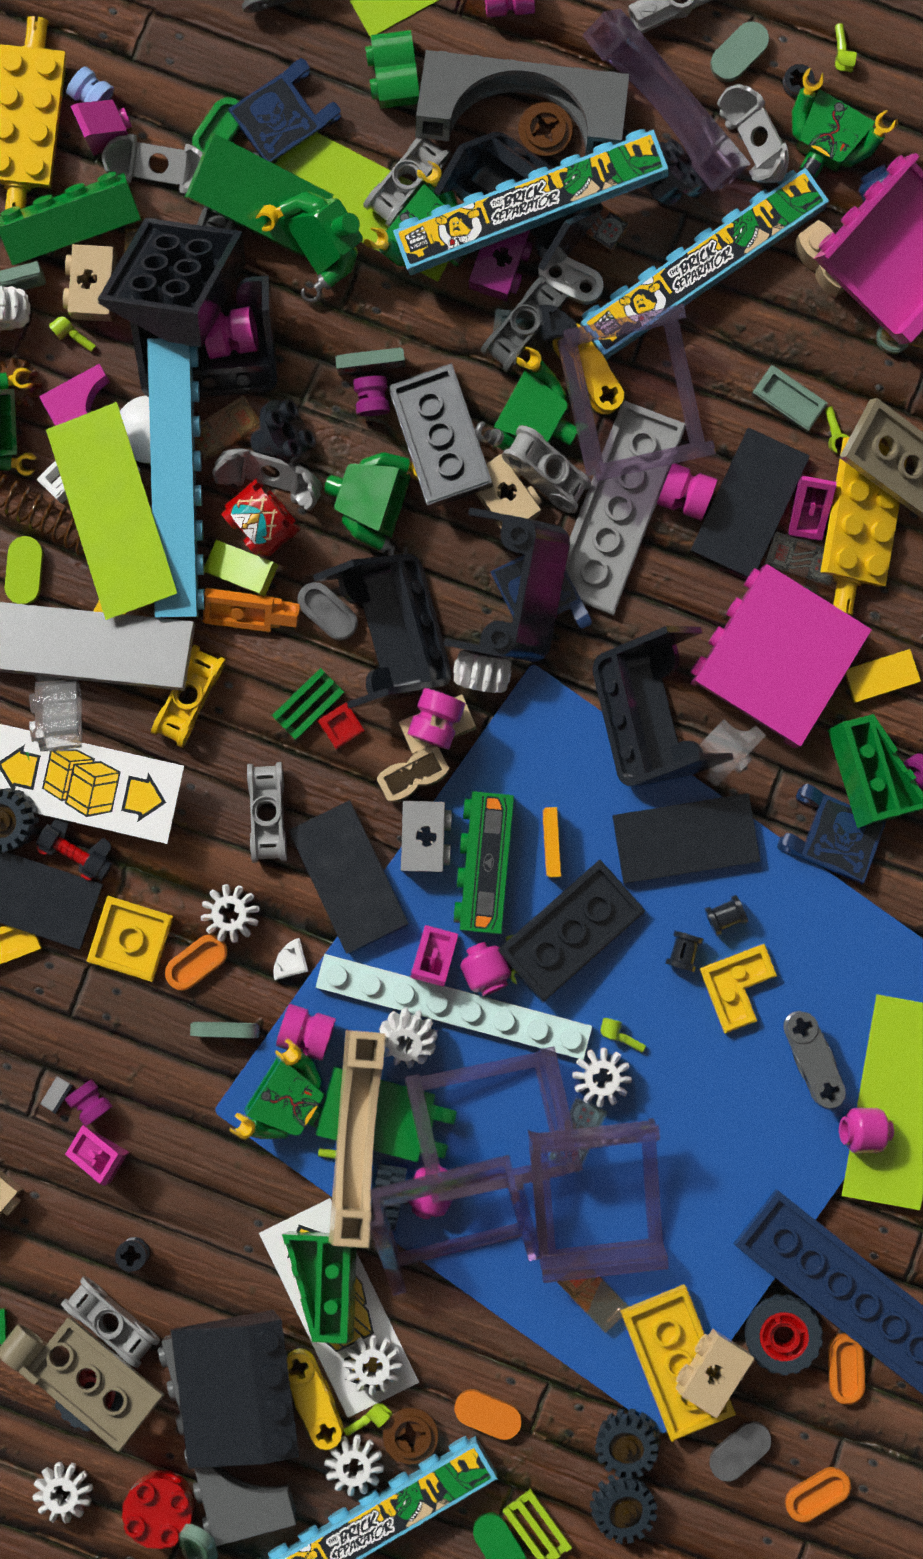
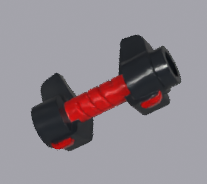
[36,818,113,881]

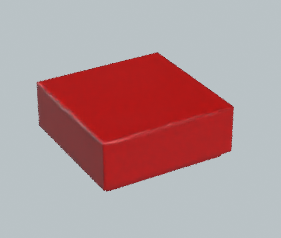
[318,702,365,750]

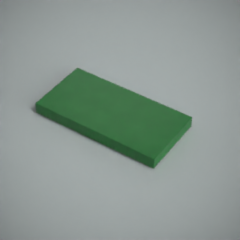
[184,133,333,257]

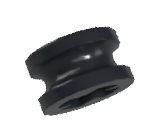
[783,64,815,99]

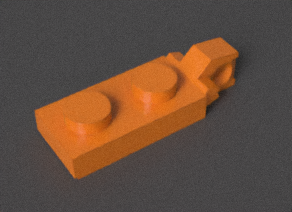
[203,588,300,632]

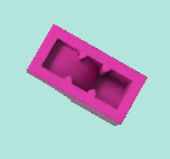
[39,364,110,426]

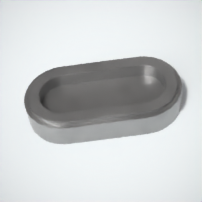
[298,582,358,640]
[709,1421,771,1481]

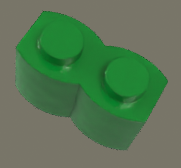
[365,30,419,109]

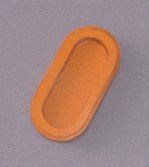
[165,935,228,990]
[828,1333,865,1405]
[454,1389,521,1440]
[785,1467,851,1522]

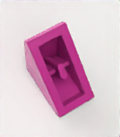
[788,476,837,540]
[410,925,458,987]
[65,1125,129,1186]

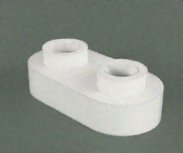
[538,257,603,305]

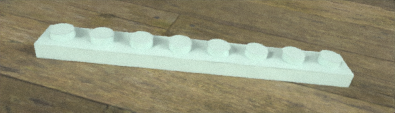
[316,954,592,1060]

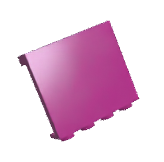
[814,153,923,344]
[690,564,872,749]

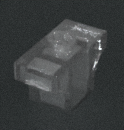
[699,719,766,787]

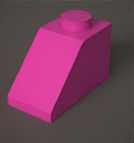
[71,100,132,156]

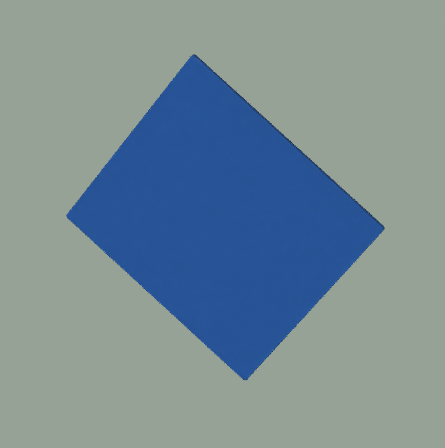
[215,665,923,1433]

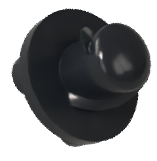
[645,138,709,205]
[250,399,316,466]

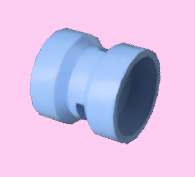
[66,67,114,102]

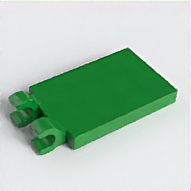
[315,1067,457,1162]

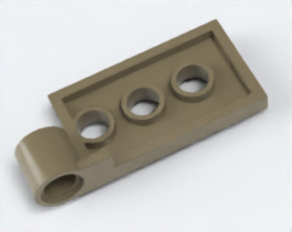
[839,398,923,519]
[0,1317,165,1452]

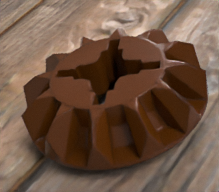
[518,102,573,158]
[0,357,42,413]
[383,1407,438,1464]

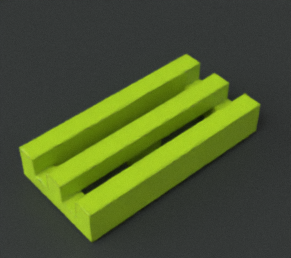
[503,1489,572,1559]

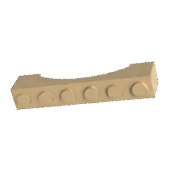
[329,1030,385,1248]

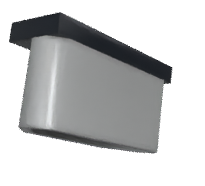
[40,1076,74,1114]

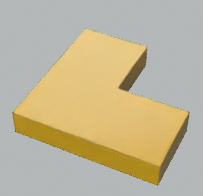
[699,944,777,1033]

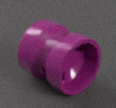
[353,376,390,417]
[65,1079,113,1127]

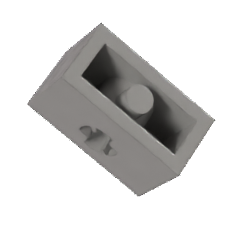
[401,801,452,872]

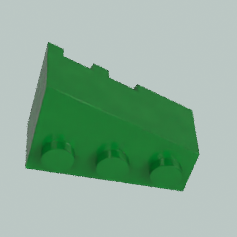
[828,714,923,829]
[282,1231,357,1344]

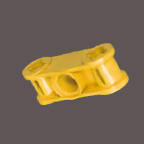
[552,323,624,415]
[151,644,226,748]
[286,1348,344,1450]

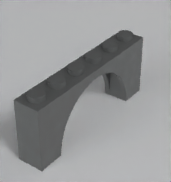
[415,50,629,156]
[158,1335,298,1546]

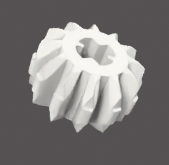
[0,285,30,332]
[453,650,512,693]
[201,884,260,943]
[379,1007,438,1068]
[572,1047,632,1107]
[343,1334,403,1395]
[324,1435,384,1496]
[33,1462,93,1523]

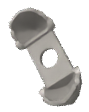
[718,84,789,183]
[102,134,203,193]
[212,448,323,511]

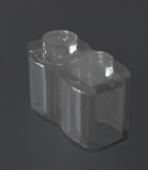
[29,679,82,752]

